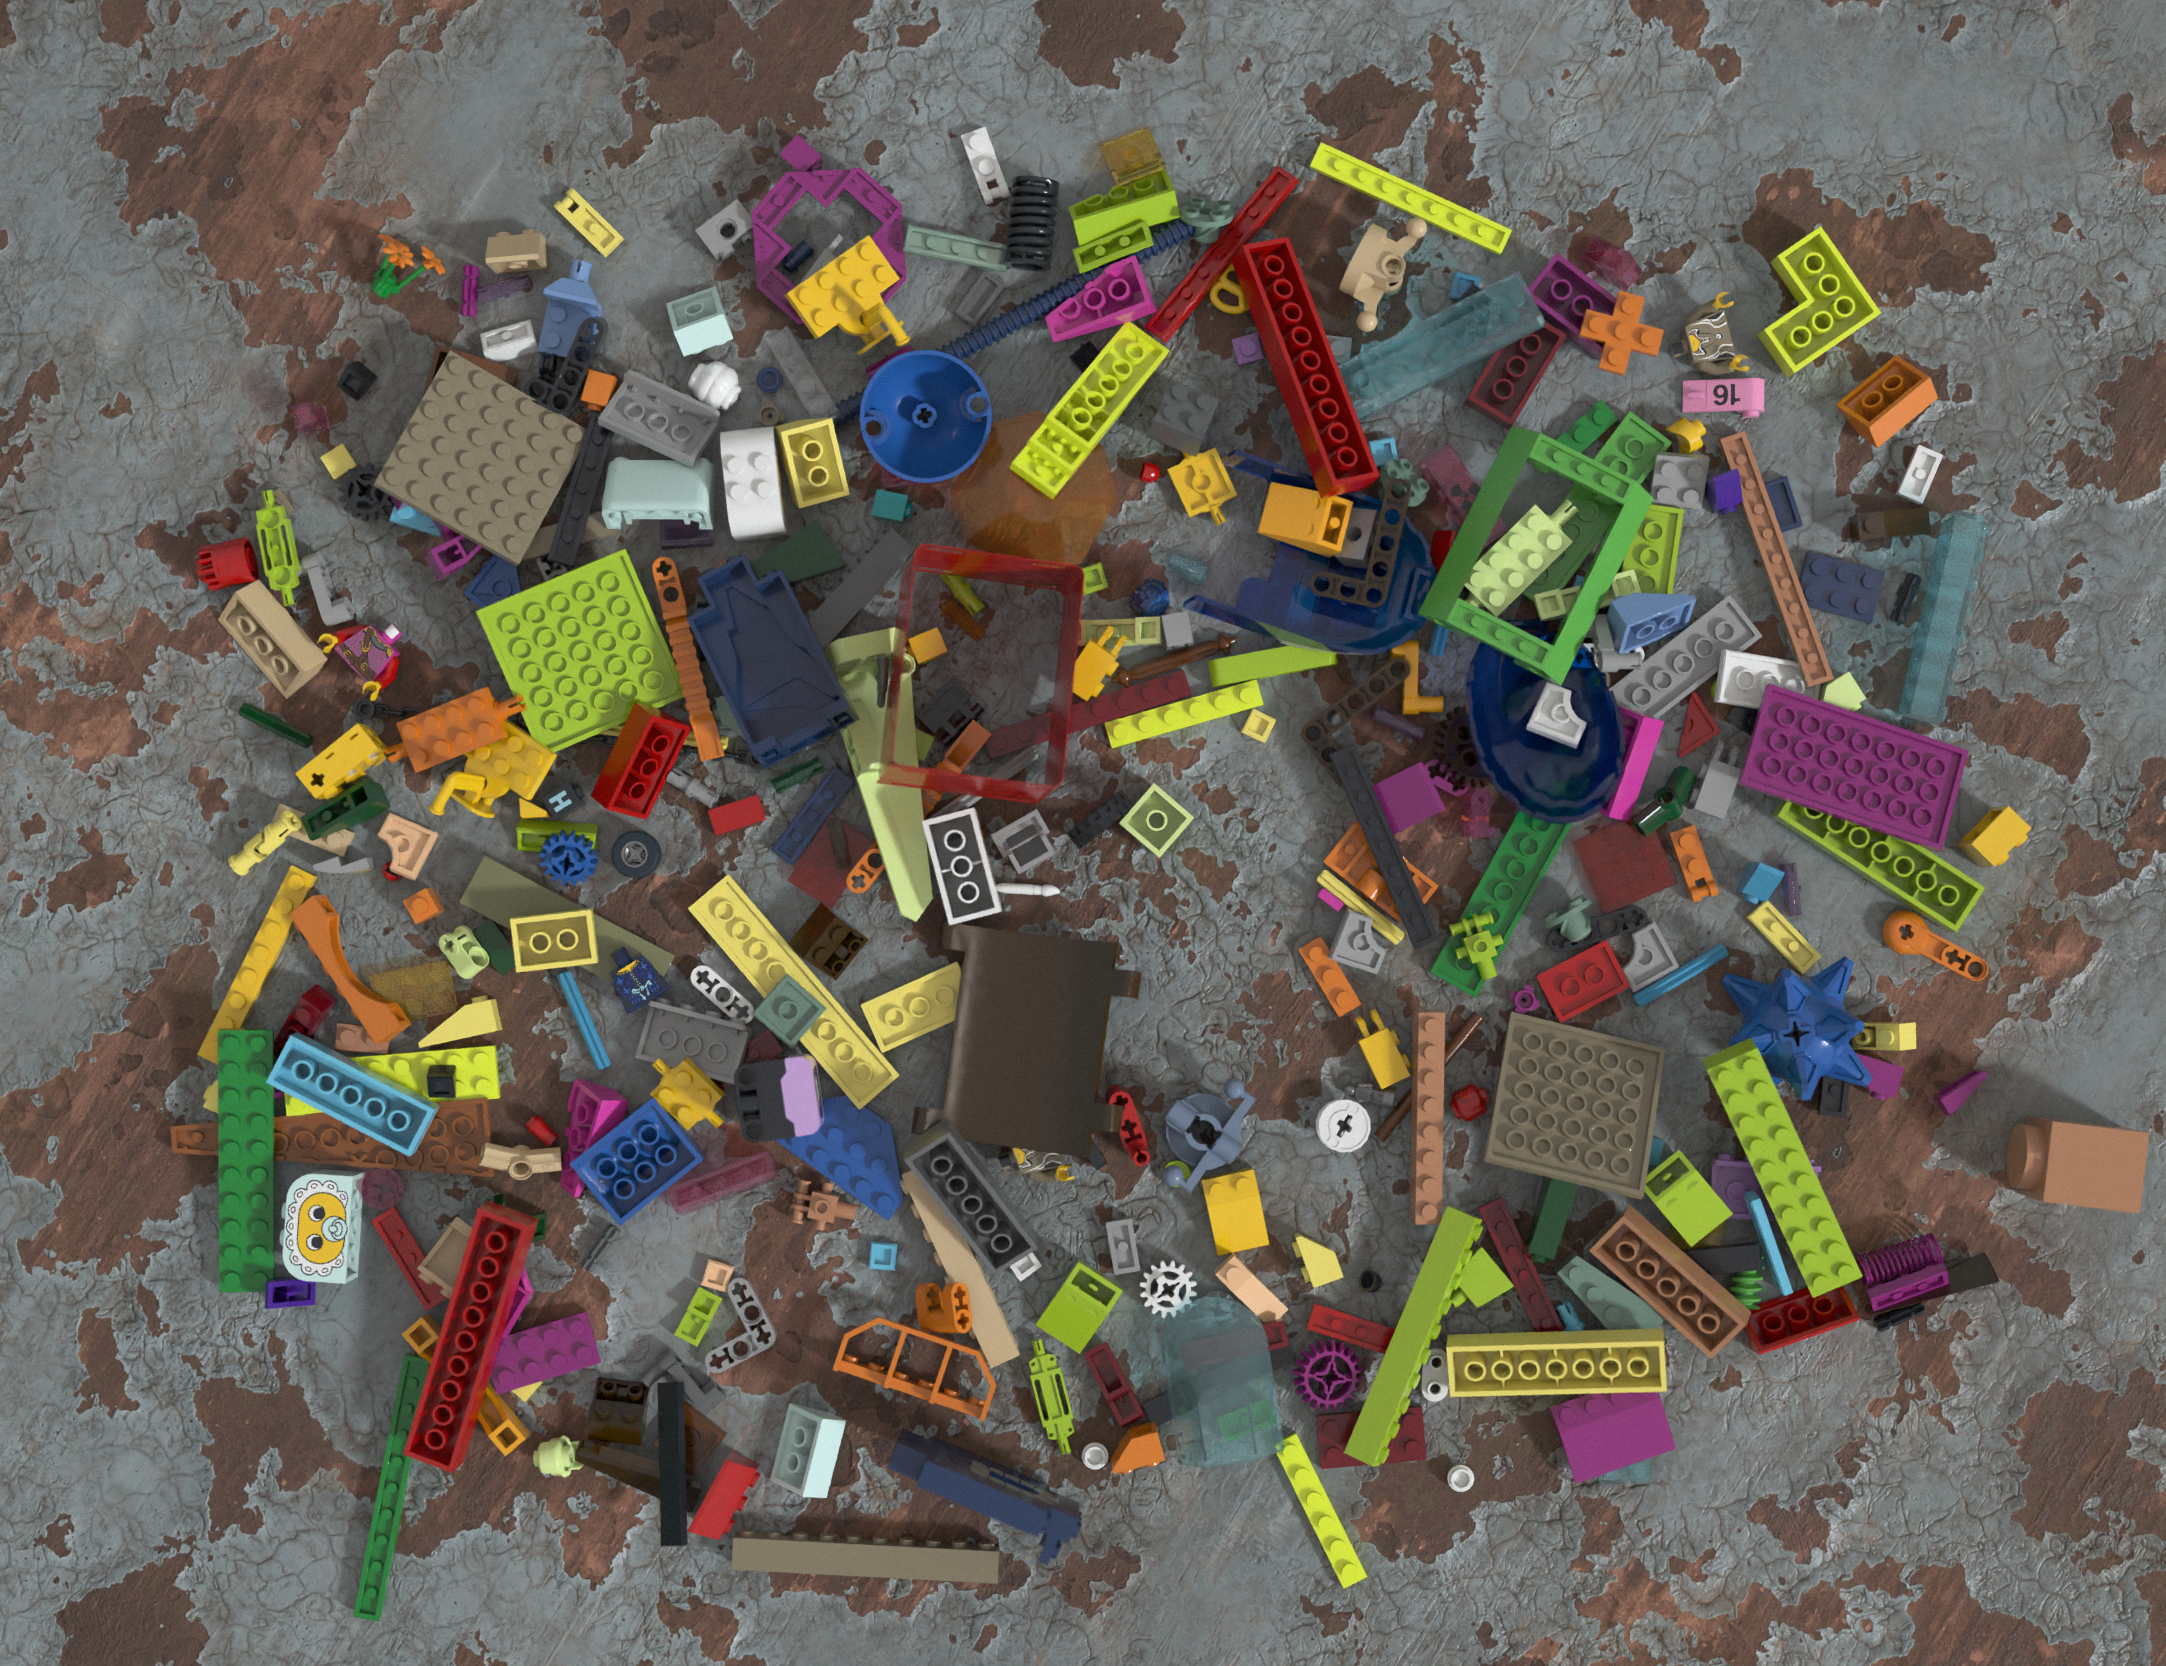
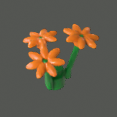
[370,234,445,298]

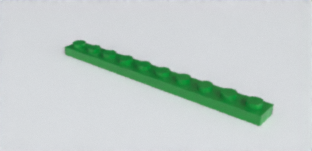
[353,1353,430,1622]

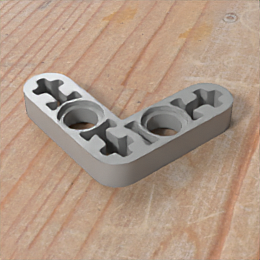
[705,1276,777,1373]

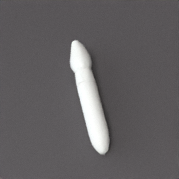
[996,883,1060,896]

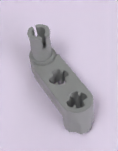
[291,552,354,627]
[1585,614,1642,673]

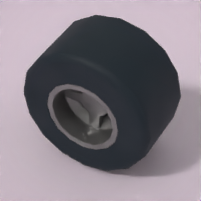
[611,831,662,878]

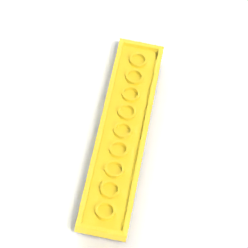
[688,874,900,1110]

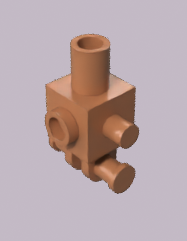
[790,1179,858,1231]

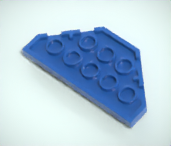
[775,1095,904,1221]

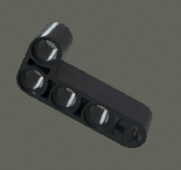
[524,316,609,414]

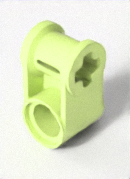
[439,925,489,979]

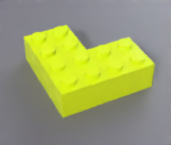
[1757,226,1881,378]

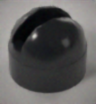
[1359,1270,1383,1293]

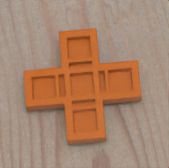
[1578,290,1664,376]

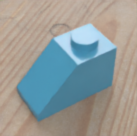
[1736,862,1785,905]

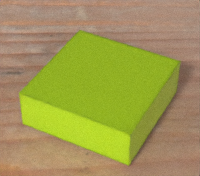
[1081,562,1109,596]

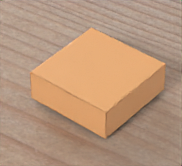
[701,1258,735,1292]

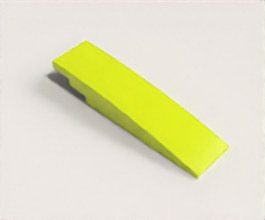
[1009,322,1170,500]

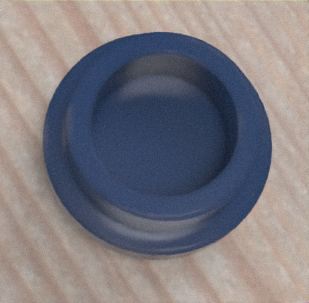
[756,367,783,394]

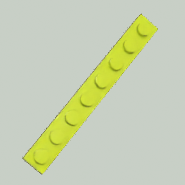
[1309,142,1512,256]

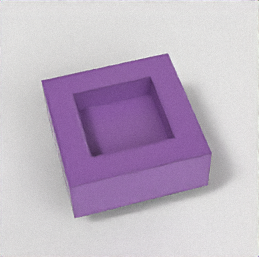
[1231,333,1264,367]

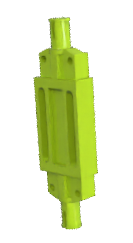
[256,490,300,606]
[1028,1338,1074,1455]

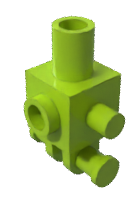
[1448,911,1503,980]

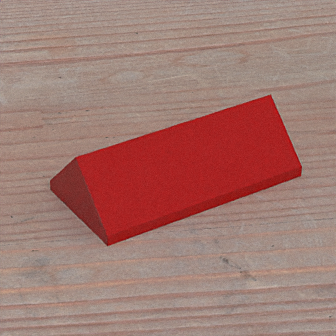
[1744,1285,1860,1355]

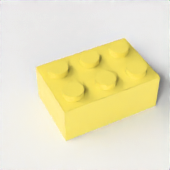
[510,908,599,973]

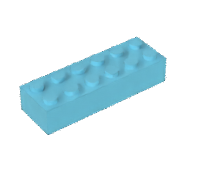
[266,1032,440,1157]

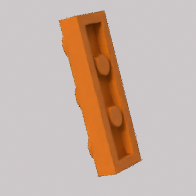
[1298,936,1362,1017]

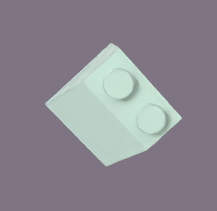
[666,286,733,356]

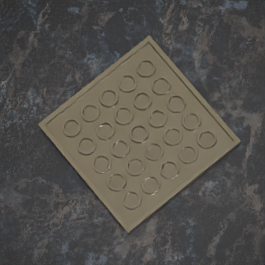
[373,350,587,566]
[1484,1012,1666,1199]

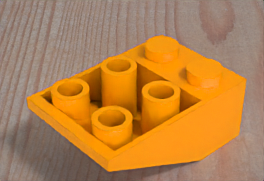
[1257,482,1353,558]

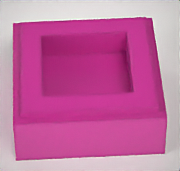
[1315,888,1344,912]

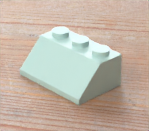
[770,1403,846,1498]

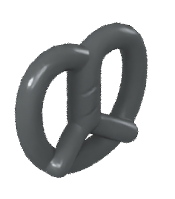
[875,655,889,708]

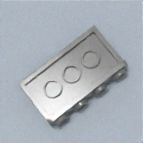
[598,369,720,468]
[635,997,752,1085]

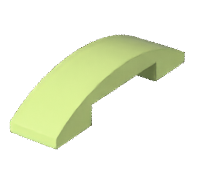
[1533,569,1641,621]
[1061,616,1162,647]

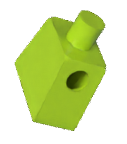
[1449,1244,1514,1308]

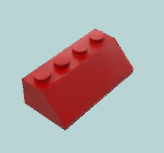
[590,702,692,820]

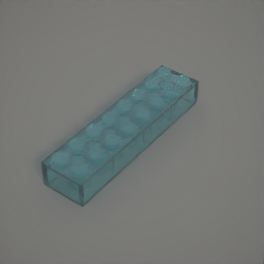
[1338,270,1546,422]
[1895,510,1990,728]

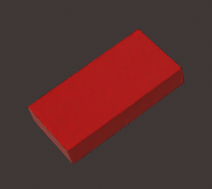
[708,795,767,836]

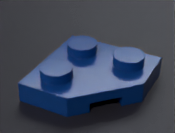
[463,554,521,608]

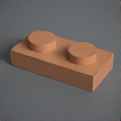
[335,1023,391,1054]

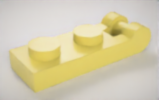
[553,187,624,258]

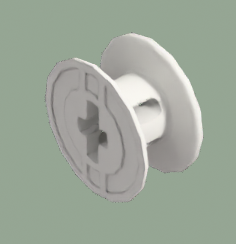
[1315,1100,1371,1152]

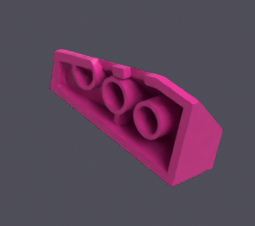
[1045,255,1157,343]
[560,1078,628,1197]

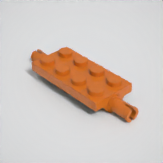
[386,687,527,773]

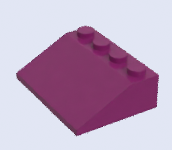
[1547,1392,1676,1484]

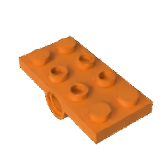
[1323,821,1439,925]

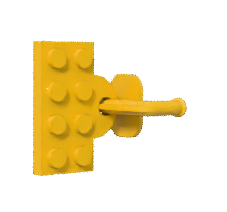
[785,235,910,355]
[428,719,557,818]

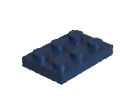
[1799,552,1885,624]

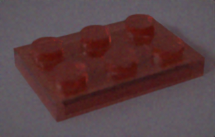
[787,814,875,909]

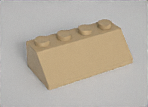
[218,579,327,699]

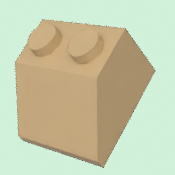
[485,229,548,274]

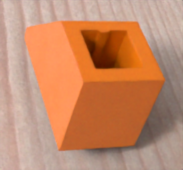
[1111,1422,1165,1474]

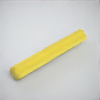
[1316,870,1404,945]

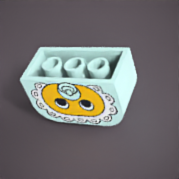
[280,1169,365,1284]

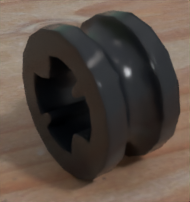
[539,352,557,377]

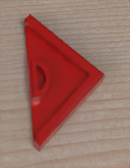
[1677,691,1721,759]

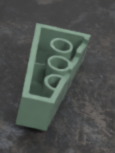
[1552,1252,1666,1330]

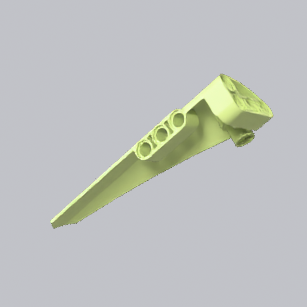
[824,627,933,922]

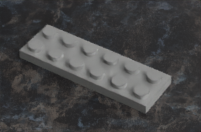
[1604,595,1762,718]

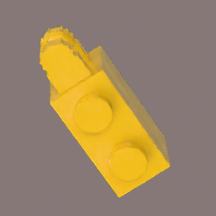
[1073,625,1128,701]
[1355,1009,1412,1089]

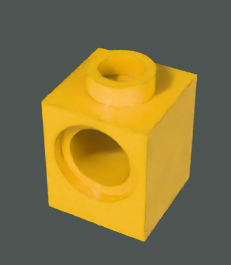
[906,627,948,665]

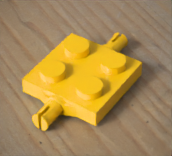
[1167,448,1237,526]
[650,1057,725,1131]

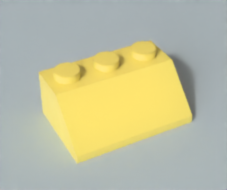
[775,417,850,509]

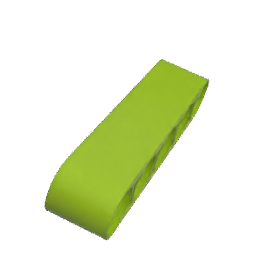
[1207,638,1339,687]

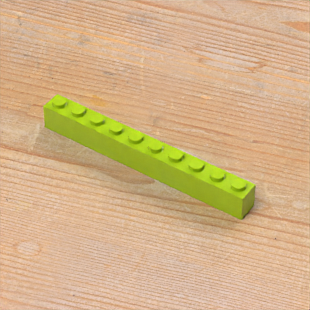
[1344,1206,1483,1467]

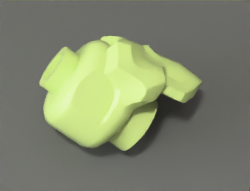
[533,1435,584,1478]

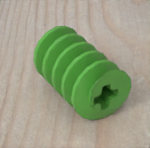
[1728,1254,1766,1310]

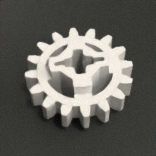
[1140,1259,1197,1318]

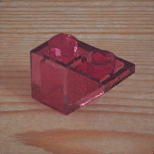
[1578,236,1643,291]

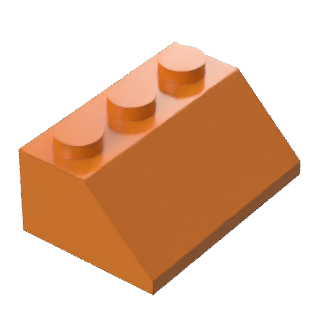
[1836,355,1938,448]

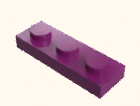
[1867,1262,1949,1312]

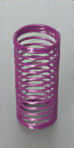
[1854,1232,1943,1288]

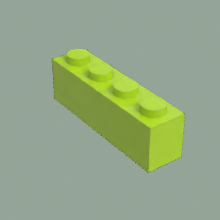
[1068,164,1181,247]

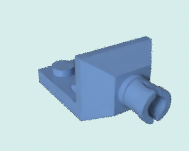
[537,259,603,360]

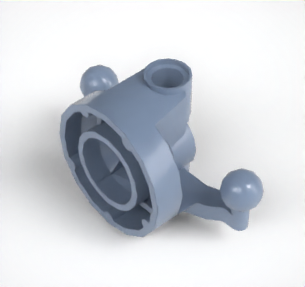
[1162,1078,1256,1193]

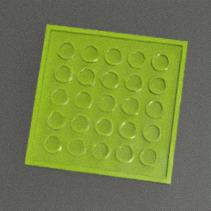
[476,548,683,752]

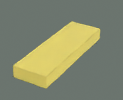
[1746,900,1821,975]

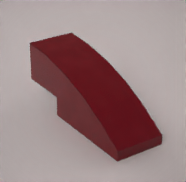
[1083,1342,1146,1428]

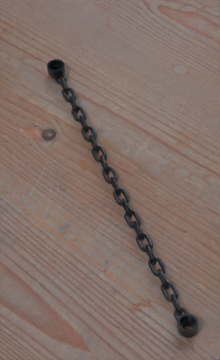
[353,698,764,769]

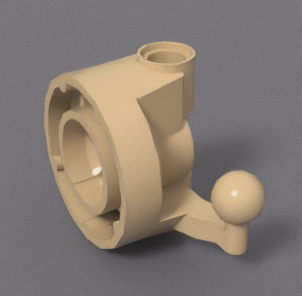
[1339,217,1427,332]

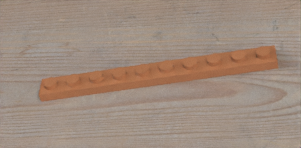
[1718,431,1834,688]

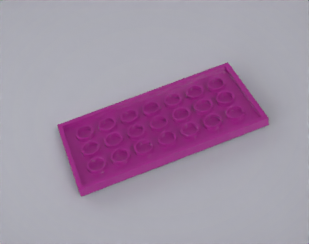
[1738,683,1969,852]

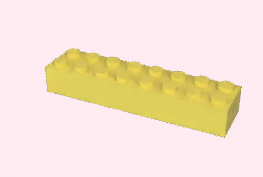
[1446,1329,1667,1397]

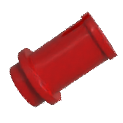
[525,1114,559,1148]

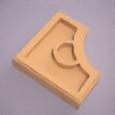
[378,812,438,881]

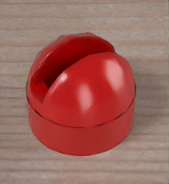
[1139,461,1160,483]
[382,861,403,882]

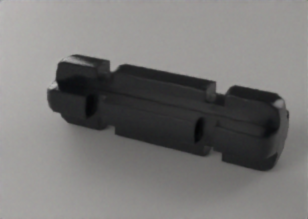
[1890,573,1922,624]
[1873,1302,1925,1332]

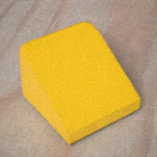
[519,797,551,819]

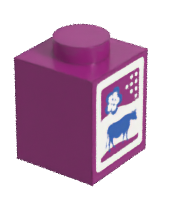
[779,135,823,172]

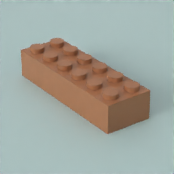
[1589,1205,1751,1359]

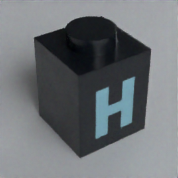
[541,781,586,821]

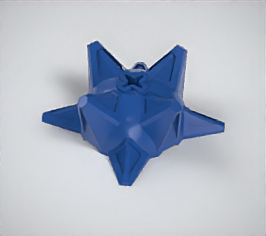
[1721,956,1873,1100]

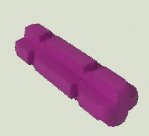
[461,265,479,317]

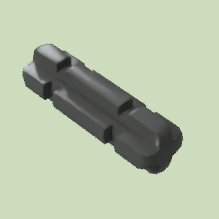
[581,1224,621,1272]

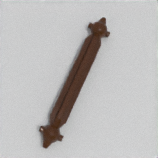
[1111,633,1237,688]

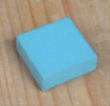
[1367,437,1399,468]
[869,1241,898,1271]

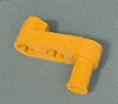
[1390,639,1443,715]

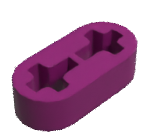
[1424,760,1470,796]

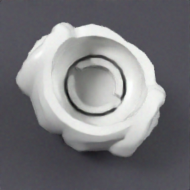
[688,361,741,411]

